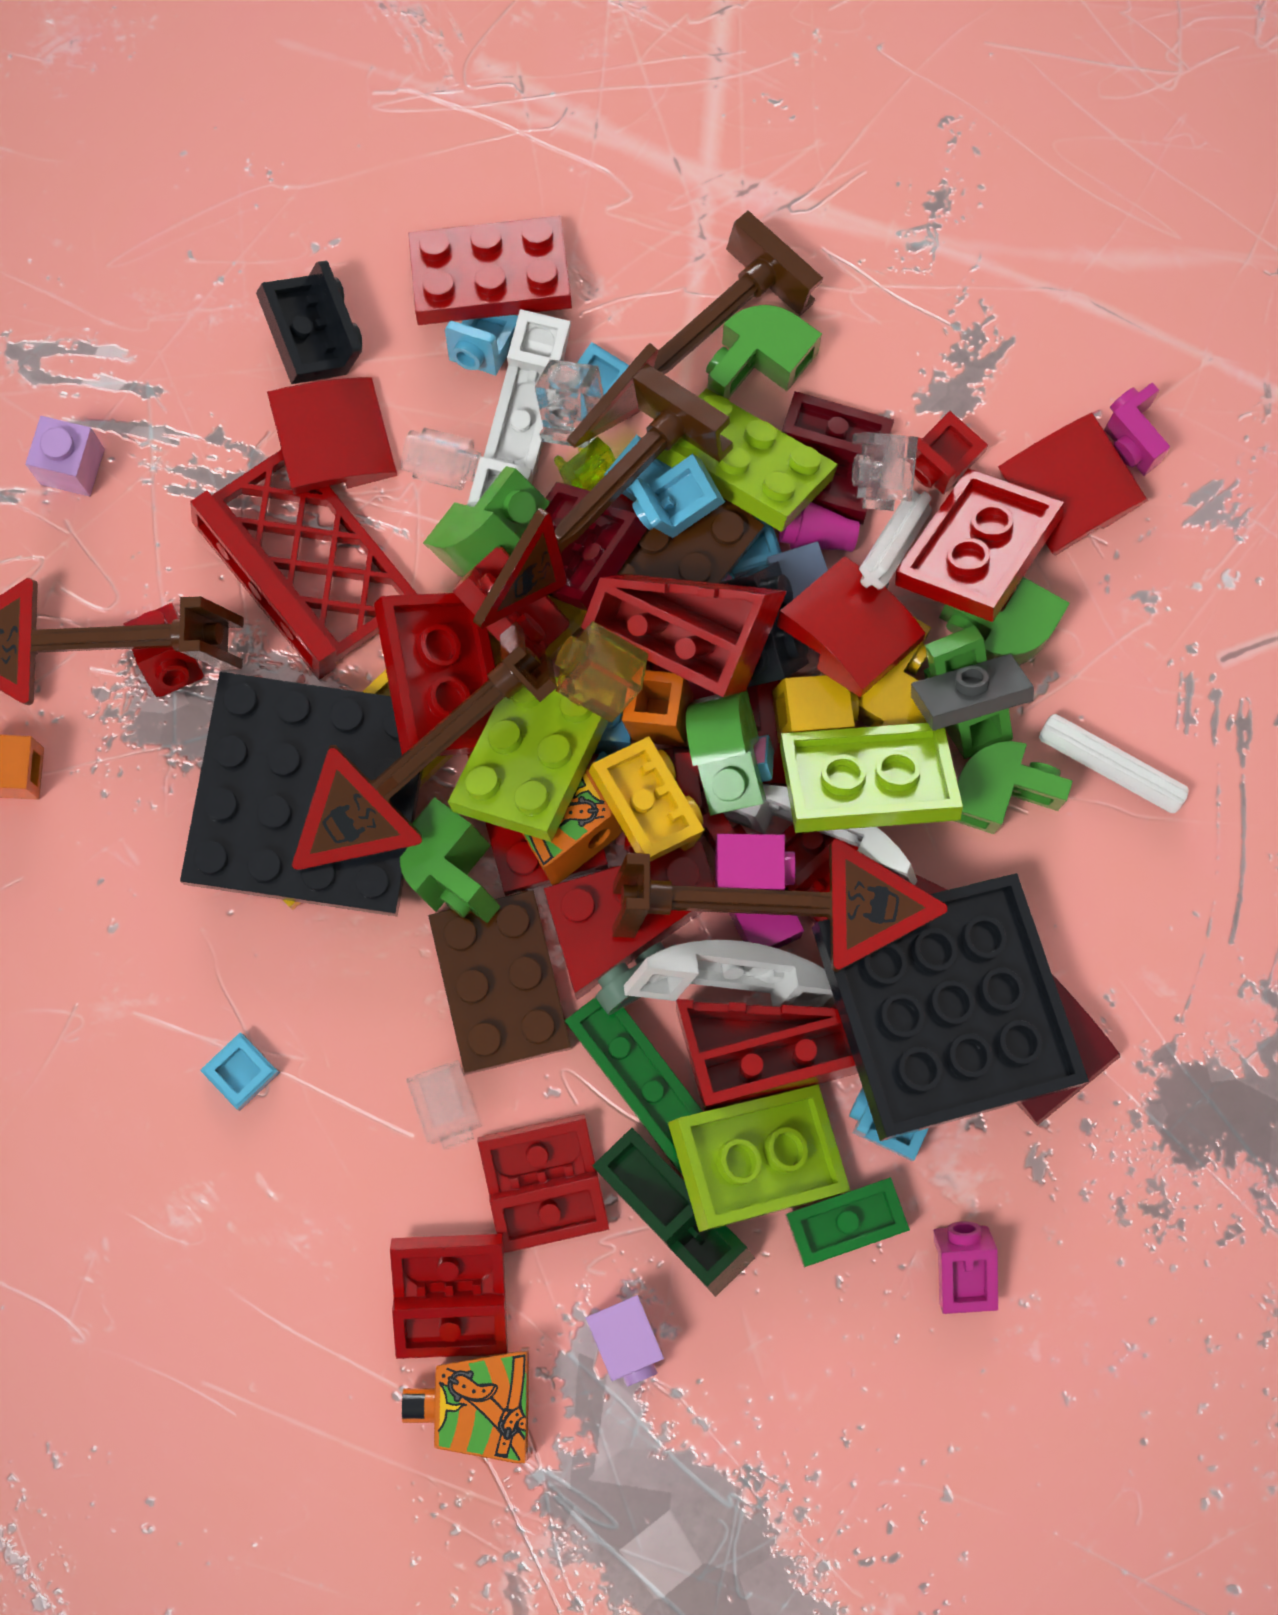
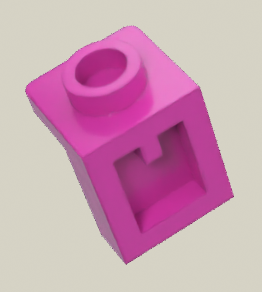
[933,1221,998,1314]

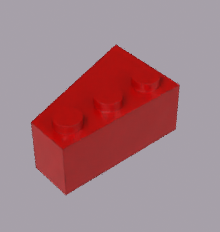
[544,841,715,1000]
[676,999,858,1112]

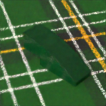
[592,1128,755,1297]

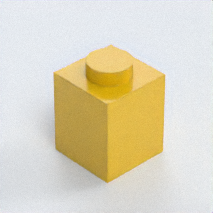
[772,675,859,743]

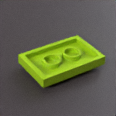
[656,388,838,532]
[448,677,617,842]
[780,723,963,833]
[668,1084,851,1232]

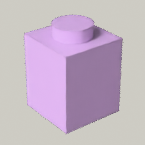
[25,415,105,497]
[585,1295,664,1387]

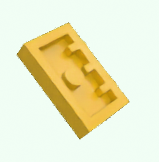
[589,736,704,862]

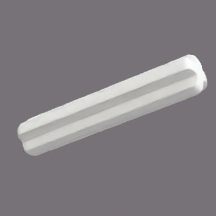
[859,490,932,589]
[1039,714,1189,813]

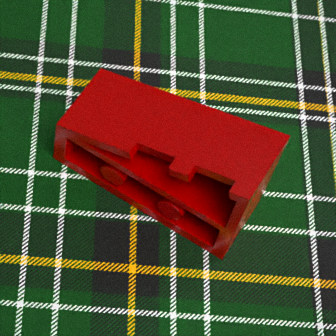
[581,574,787,697]

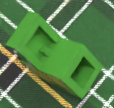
[706,305,822,399]
[423,466,550,577]
[939,577,1070,665]
[923,625,1013,759]
[686,690,766,816]
[954,741,1073,834]
[400,797,501,923]

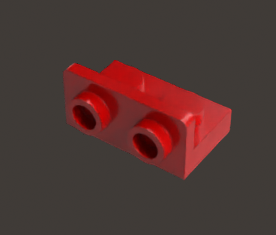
[453,546,570,659]

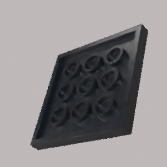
[180,672,423,917]
[812,873,1089,1141]

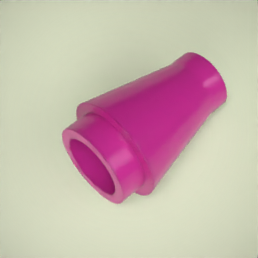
[779,502,860,552]

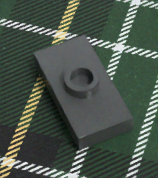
[911,654,1034,731]

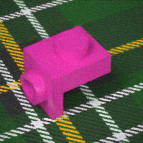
[1104,382,1170,476]

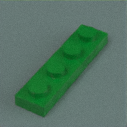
[565,998,703,1177]

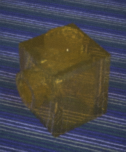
[555,621,648,723]

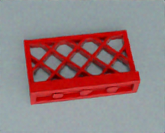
[190,450,417,680]

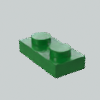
[785,1177,910,1267]

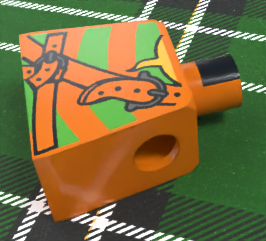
[522,767,622,886]
[402,1351,529,1463]

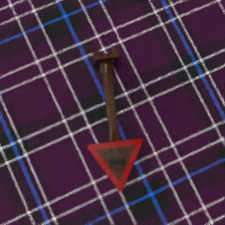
[566,210,823,448]
[473,364,733,629]
[0,578,244,705]
[292,621,557,870]
[612,839,948,972]

